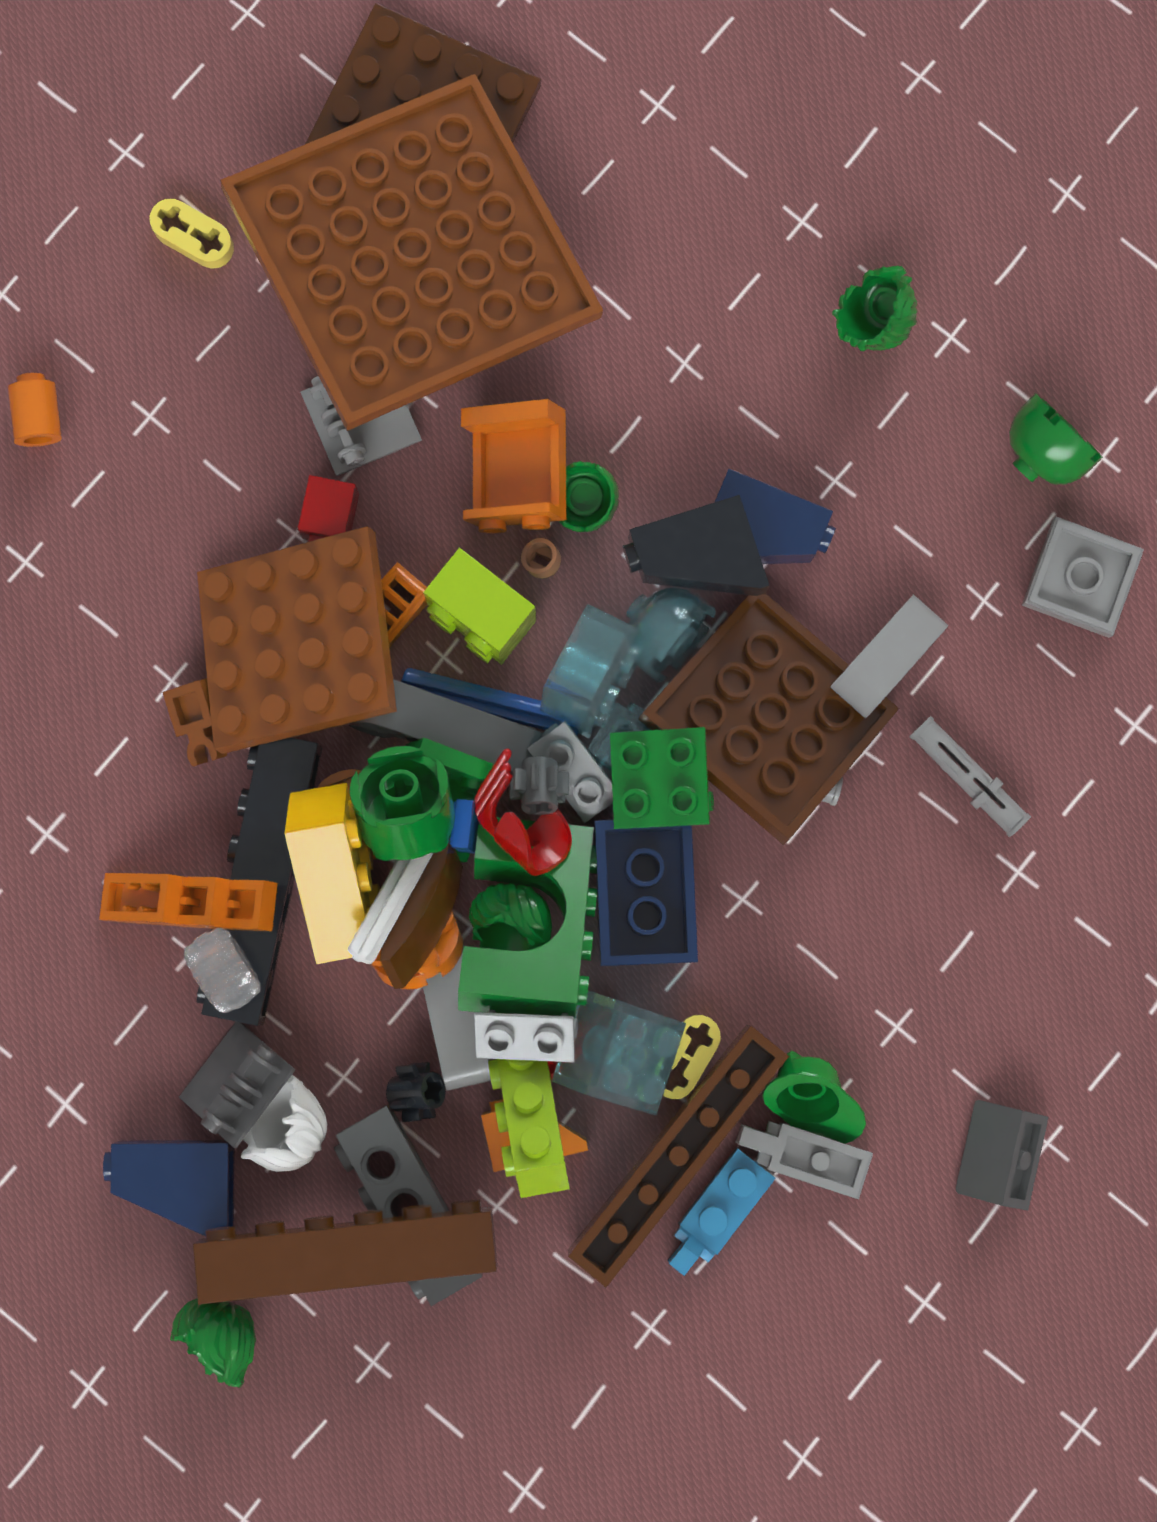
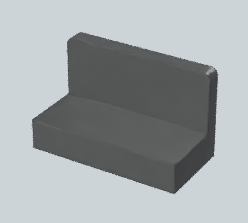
[956,1100,1049,1211]

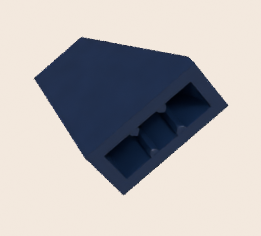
[715,469,836,564]
[103,1140,235,1236]

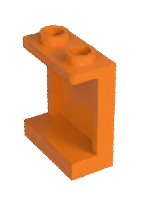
[461,399,566,534]

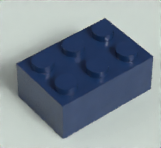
[594,820,698,966]

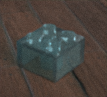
[540,604,642,739]
[552,990,686,1115]

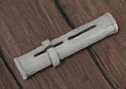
[909,716,1031,837]

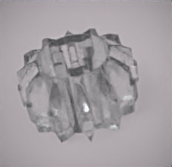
[184,928,261,1013]

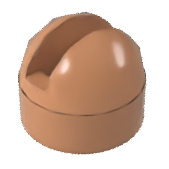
[521,538,561,579]

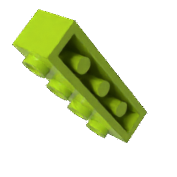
[488,1059,570,1198]

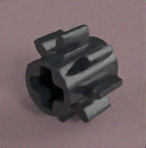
[386,1062,446,1122]

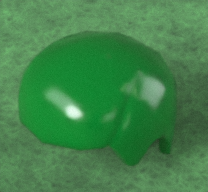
[559,461,619,532]

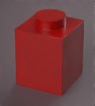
[297,475,359,542]

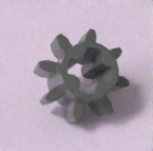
[510,756,569,815]

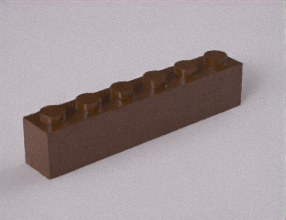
[568,1025,789,1288]
[193,1200,498,1305]

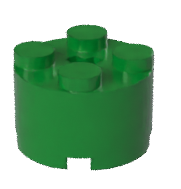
[350,746,455,861]

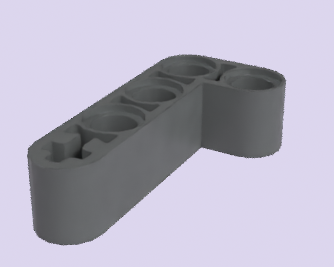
[349,679,543,776]

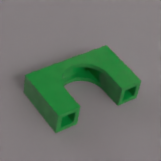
[458,817,597,1018]

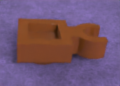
[162,678,227,767]

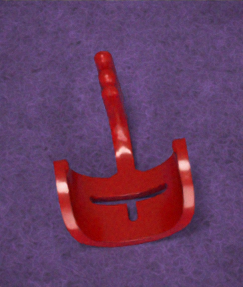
[475,748,572,876]

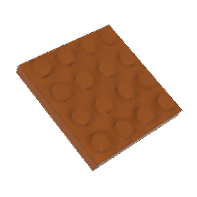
[197,526,397,754]

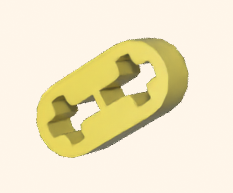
[150,199,234,269]
[653,1015,721,1099]

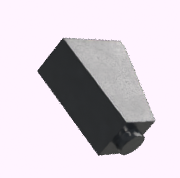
[623,495,769,596]

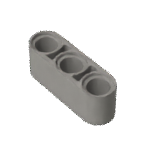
[830,594,949,719]
[423,945,491,1091]

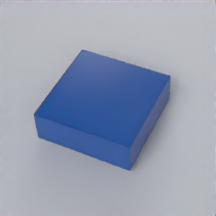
[450,799,479,854]

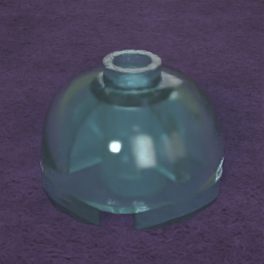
[625,587,716,683]

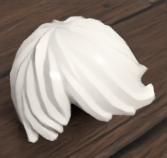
[240,1075,327,1172]

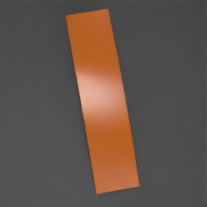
[99,873,278,931]

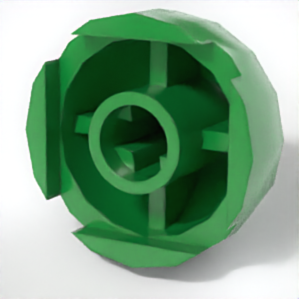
[1009,392,1103,485]

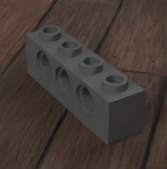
[334,1104,483,1306]

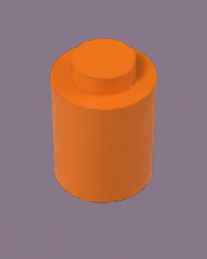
[8,373,62,447]

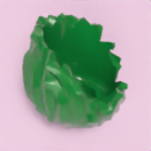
[832,265,918,351]
[469,882,552,951]
[170,1298,256,1388]

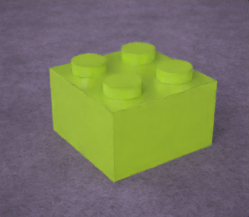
[423,547,536,665]

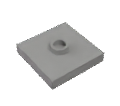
[1022,516,1144,638]

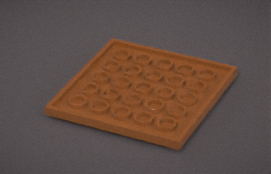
[220,74,603,431]

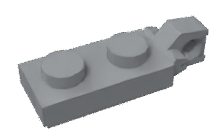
[735,1121,873,1199]

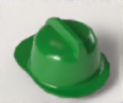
[763,1051,866,1143]

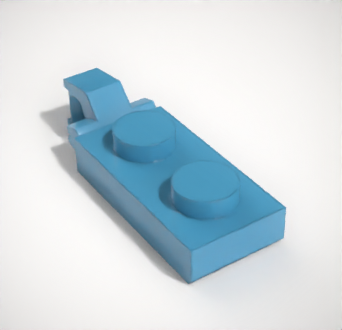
[668,1147,776,1276]

